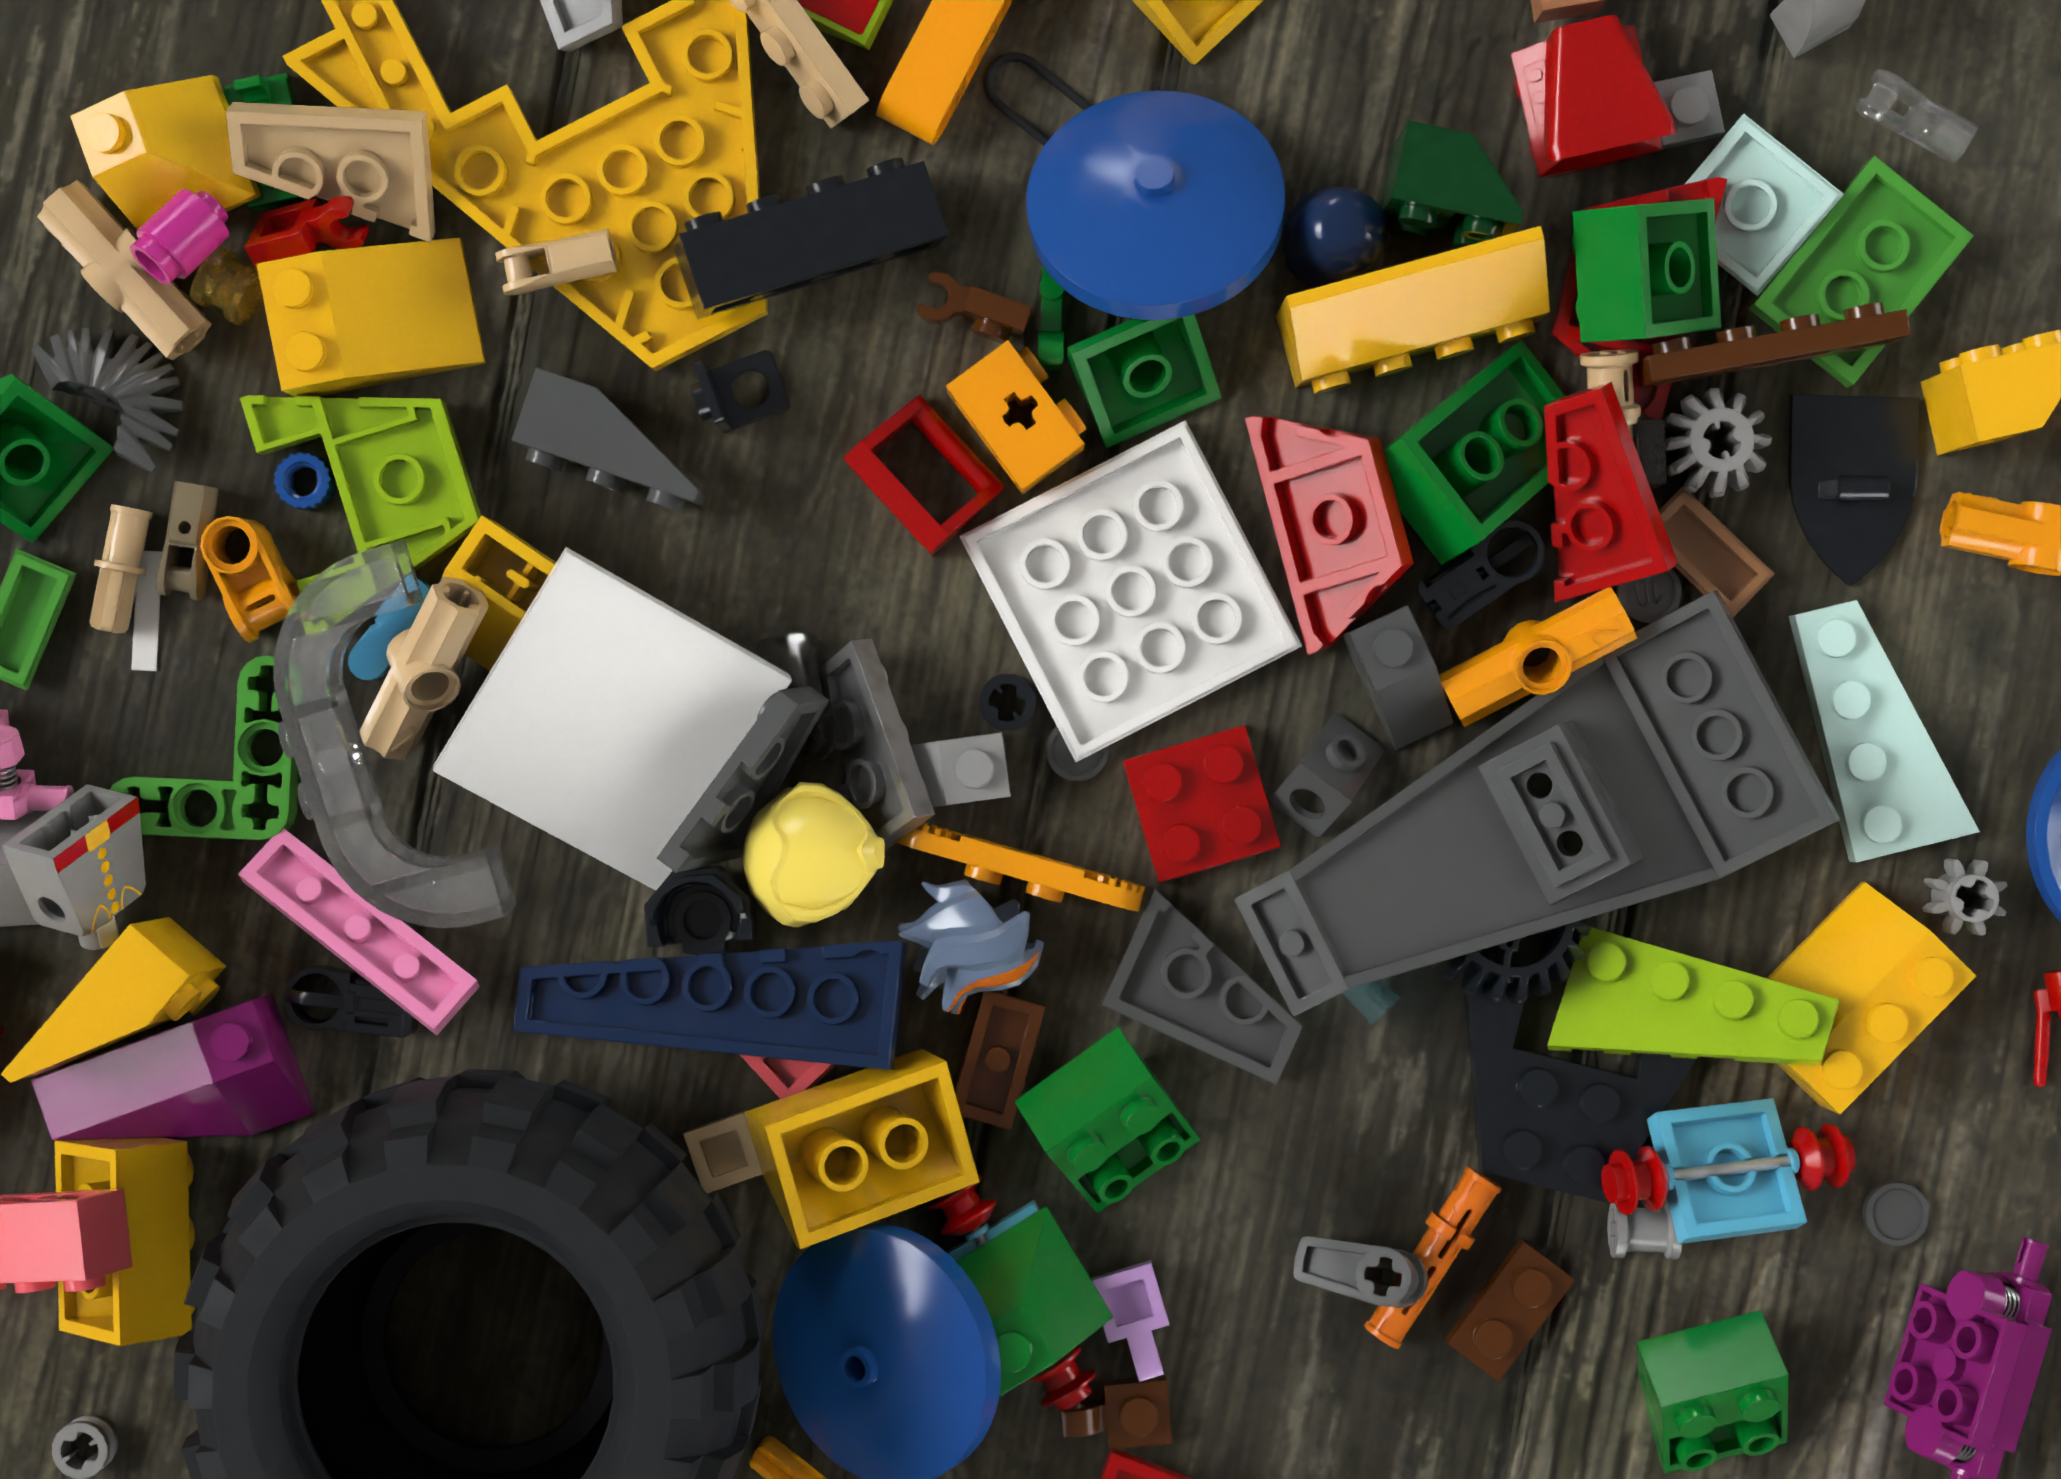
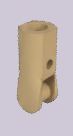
[495,228,619,295]

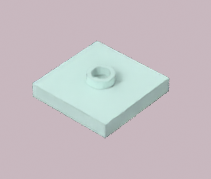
[1685,114,1844,296]

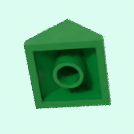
[1066,314,1222,448]

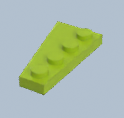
[1547,927,1840,1066]

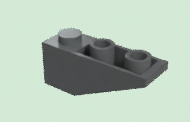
[511,367,706,513]

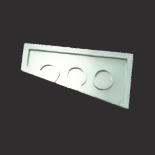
[1788,600,1980,863]

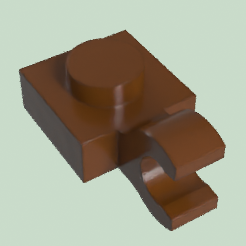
[916,272,1032,344]
[1060,1375,1172,1450]

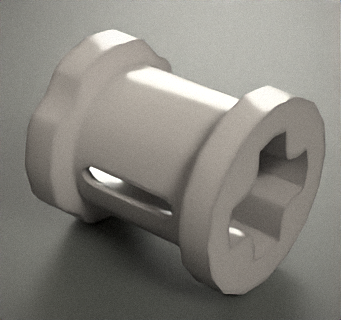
[1607,1202,1682,1260]

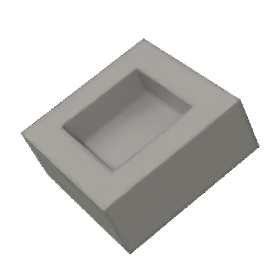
[1654,70,1725,149]

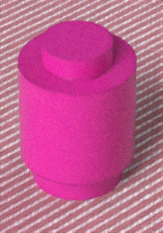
[130,189,229,285]

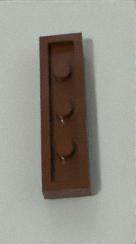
[1636,302,1911,389]

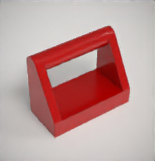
[843,394,1006,557]

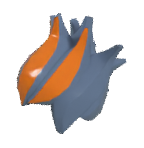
[898,879,1044,1014]

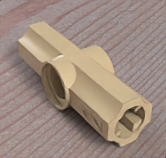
[37,180,212,360]
[359,577,489,760]

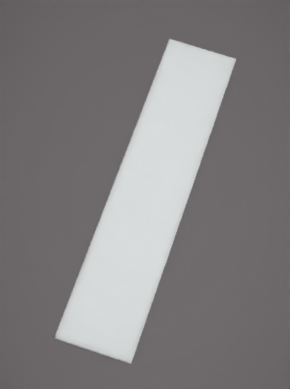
[131,551,162,671]

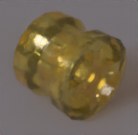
[190,245,263,326]

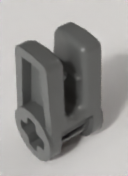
[1293,1236,1428,1308]

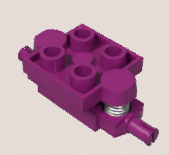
[1883,1236,2052,1479]

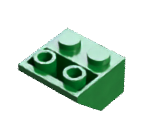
[1014,1027,1200,1214]
[1636,1310,1789,1474]

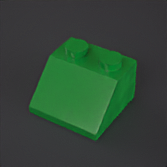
[1572,198,1721,343]

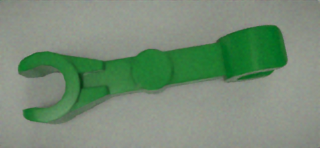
[1038,265,1064,370]

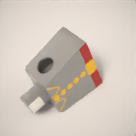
[2,784,146,950]

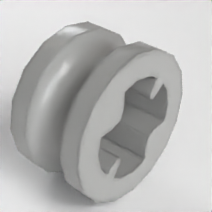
[52,1415,118,1479]

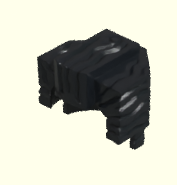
[644,866,758,956]

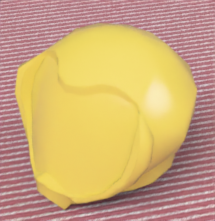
[742,782,885,928]

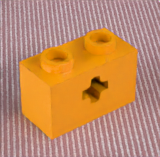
[946,340,1087,495]

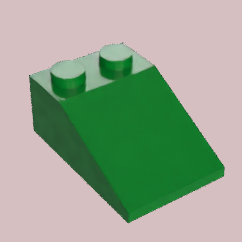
[1383,339,1565,565]

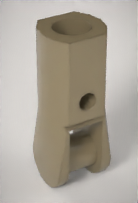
[156,481,219,601]

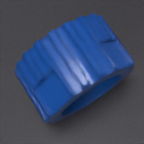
[273,452,337,511]

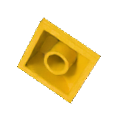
[70,75,261,230]

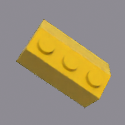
[1767,882,1976,1114]
[744,1049,980,1250]
[55,1138,195,1346]

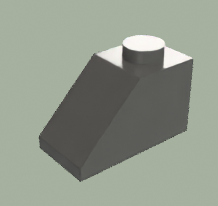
[1341,605,1453,750]

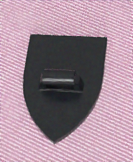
[1788,394,1919,586]

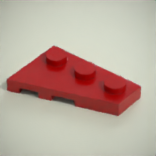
[1544,382,1678,602]

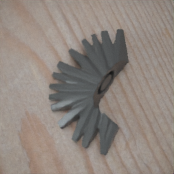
[31,328,183,473]

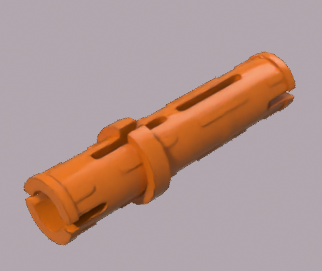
[1364,1166,1502,1349]

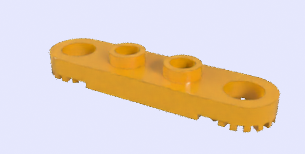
[896,822,1146,912]

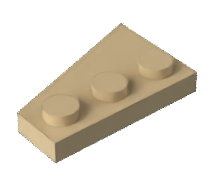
[226,102,436,242]

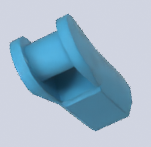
[348,573,432,680]

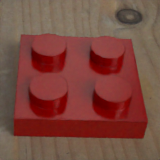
[1122,725,1281,883]

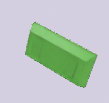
[0,549,77,690]

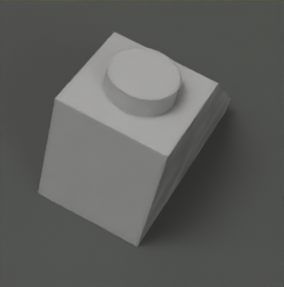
[911,732,1011,807]

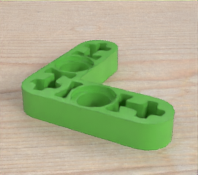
[110,655,303,840]

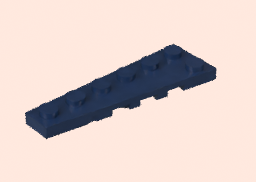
[513,941,907,1070]

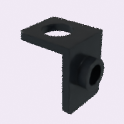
[690,350,790,433]

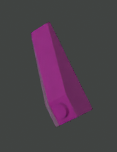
[31,993,315,1140]

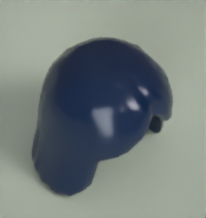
[1282,187,1387,288]

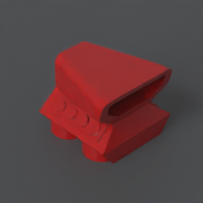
[1511,15,1677,178]

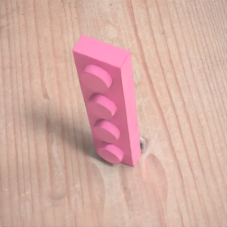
[238,828,480,1035]

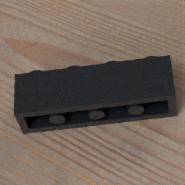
[673,158,949,319]

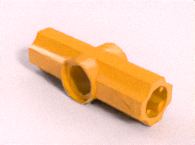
[1939,492,2061,576]
[1439,587,1637,727]

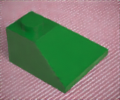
[0,374,114,544]
[956,1205,1113,1396]

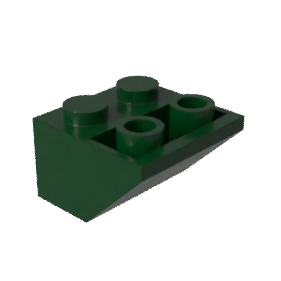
[1380,120,1524,248]

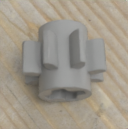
[1922,858,2008,936]

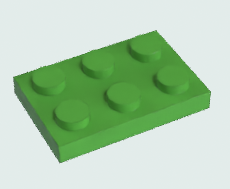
[1748,155,1974,388]

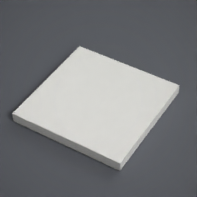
[959,420,1302,763]
[433,547,792,890]

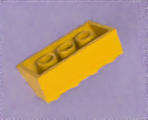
[1276,226,1550,394]

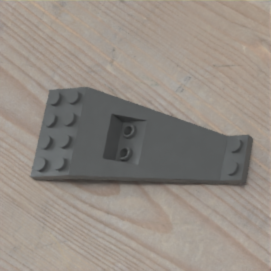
[1234,590,1840,1017]

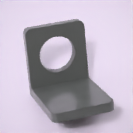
[1270,713,1384,837]

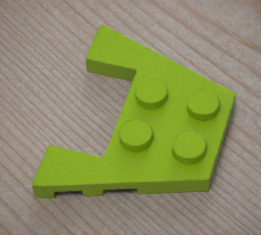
[240,395,481,637]

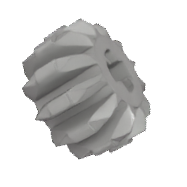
[1658,388,1772,498]

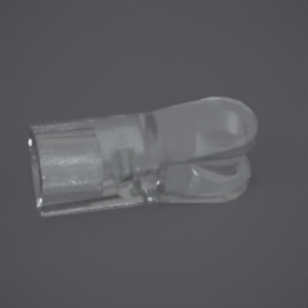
[1855,69,1978,164]

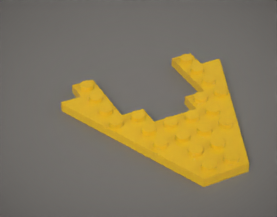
[283,0,768,372]

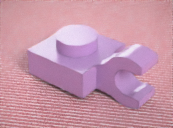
[1091,1260,1169,1382]

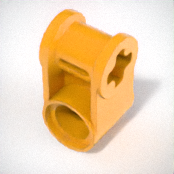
[200,516,307,643]

